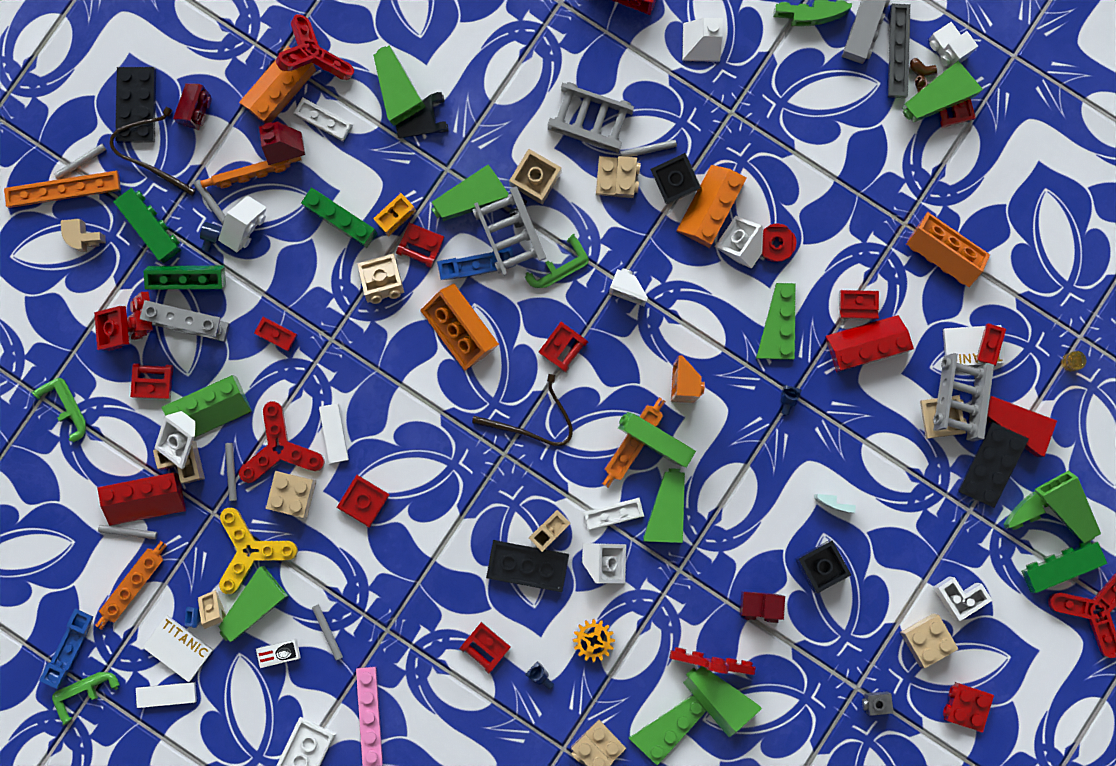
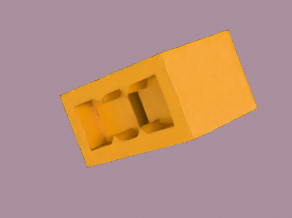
[373,193,416,237]

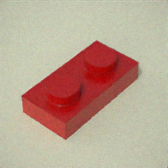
[254,317,298,352]
[976,323,1006,366]

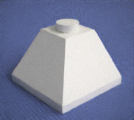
[682,18,723,62]
[715,216,763,268]
[609,268,648,306]
[155,411,195,469]
[582,543,626,583]

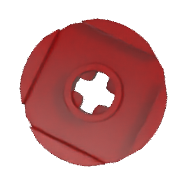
[761,223,796,262]

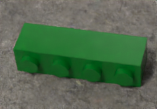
[301,187,377,248]
[113,188,181,264]
[143,265,226,289]
[1021,540,1108,593]

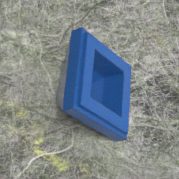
[184,607,201,628]

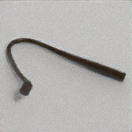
[109,107,196,196]
[472,374,573,446]

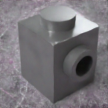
[862,692,893,715]

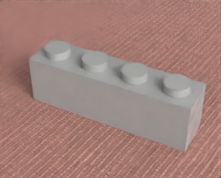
[841,0,890,64]

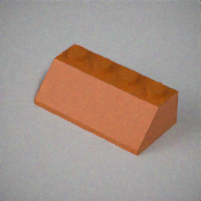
[239,46,316,124]
[676,165,747,248]
[906,212,990,288]
[420,284,499,371]
[671,355,705,403]

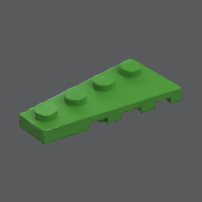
[756,283,796,360]
[628,695,706,765]

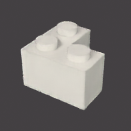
[929,22,978,68]
[218,196,267,252]
[933,577,992,621]

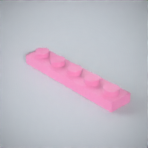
[356,667,383,766]

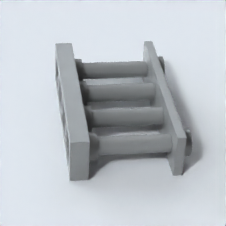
[548,82,634,153]
[473,186,546,276]
[140,300,230,342]
[933,353,994,441]

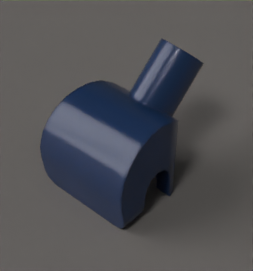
[200,222,221,252]
[780,385,802,415]
[525,661,554,689]

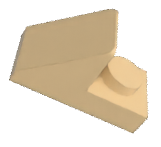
[198,590,226,629]

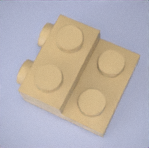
[596,156,640,198]
[357,254,405,304]
[920,395,967,439]
[571,719,626,766]

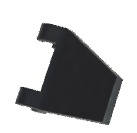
[396,92,449,139]

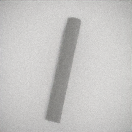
[620,140,677,157]
[54,144,107,180]
[193,180,226,225]
[225,443,237,501]
[98,525,158,539]
[312,604,343,660]

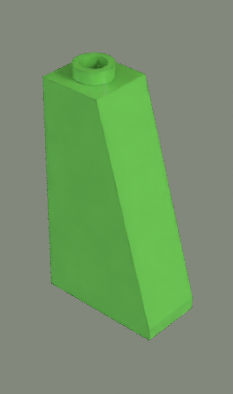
[373,45,426,126]
[902,61,983,122]
[431,164,509,221]
[618,412,696,468]
[643,468,685,543]
[1035,470,1101,543]
[218,566,288,642]
[683,666,762,737]

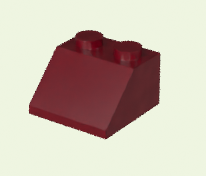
[259,121,305,165]

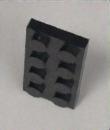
[115,67,156,143]
[958,422,1029,508]
[486,540,569,592]

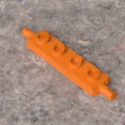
[200,156,302,188]
[602,397,666,488]
[95,541,167,630]

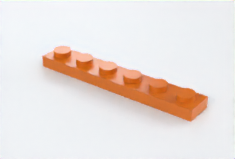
[4,170,121,208]

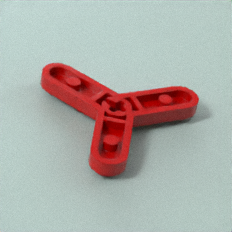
[276,14,354,80]
[239,401,325,483]
[1048,574,1116,658]
[669,647,756,675]

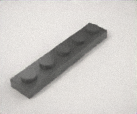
[888,3,911,98]

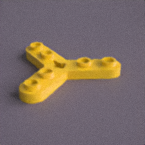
[219,508,298,594]

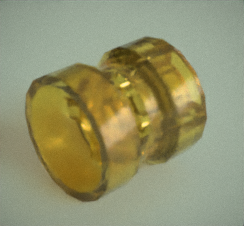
[1061,351,1087,372]

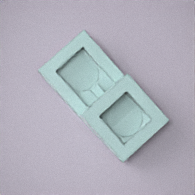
[814,494,856,513]

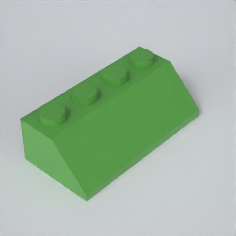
[162,375,252,438]

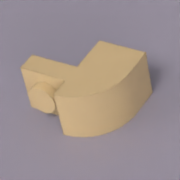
[61,219,106,252]
[529,509,571,552]

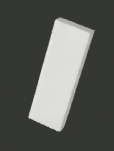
[293,98,353,142]
[319,403,349,464]
[583,498,644,531]
[136,682,197,708]

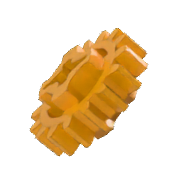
[573,619,615,662]

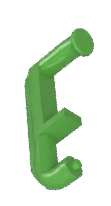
[525,234,589,288]
[31,378,86,443]
[52,672,120,726]

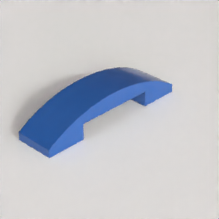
[437,247,516,280]
[39,608,94,689]

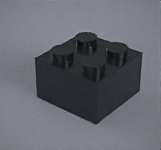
[650,153,702,205]
[795,540,851,594]

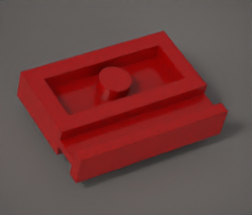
[839,290,879,319]

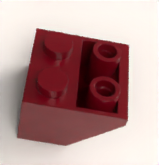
[173,84,212,130]

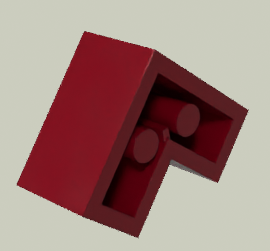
[740,591,785,623]

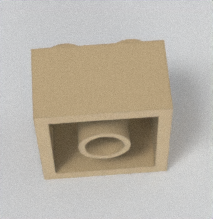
[509,149,562,205]
[266,471,316,518]
[900,613,958,668]

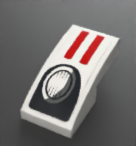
[256,639,301,668]

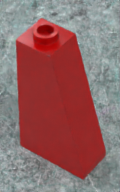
[987,396,1057,458]

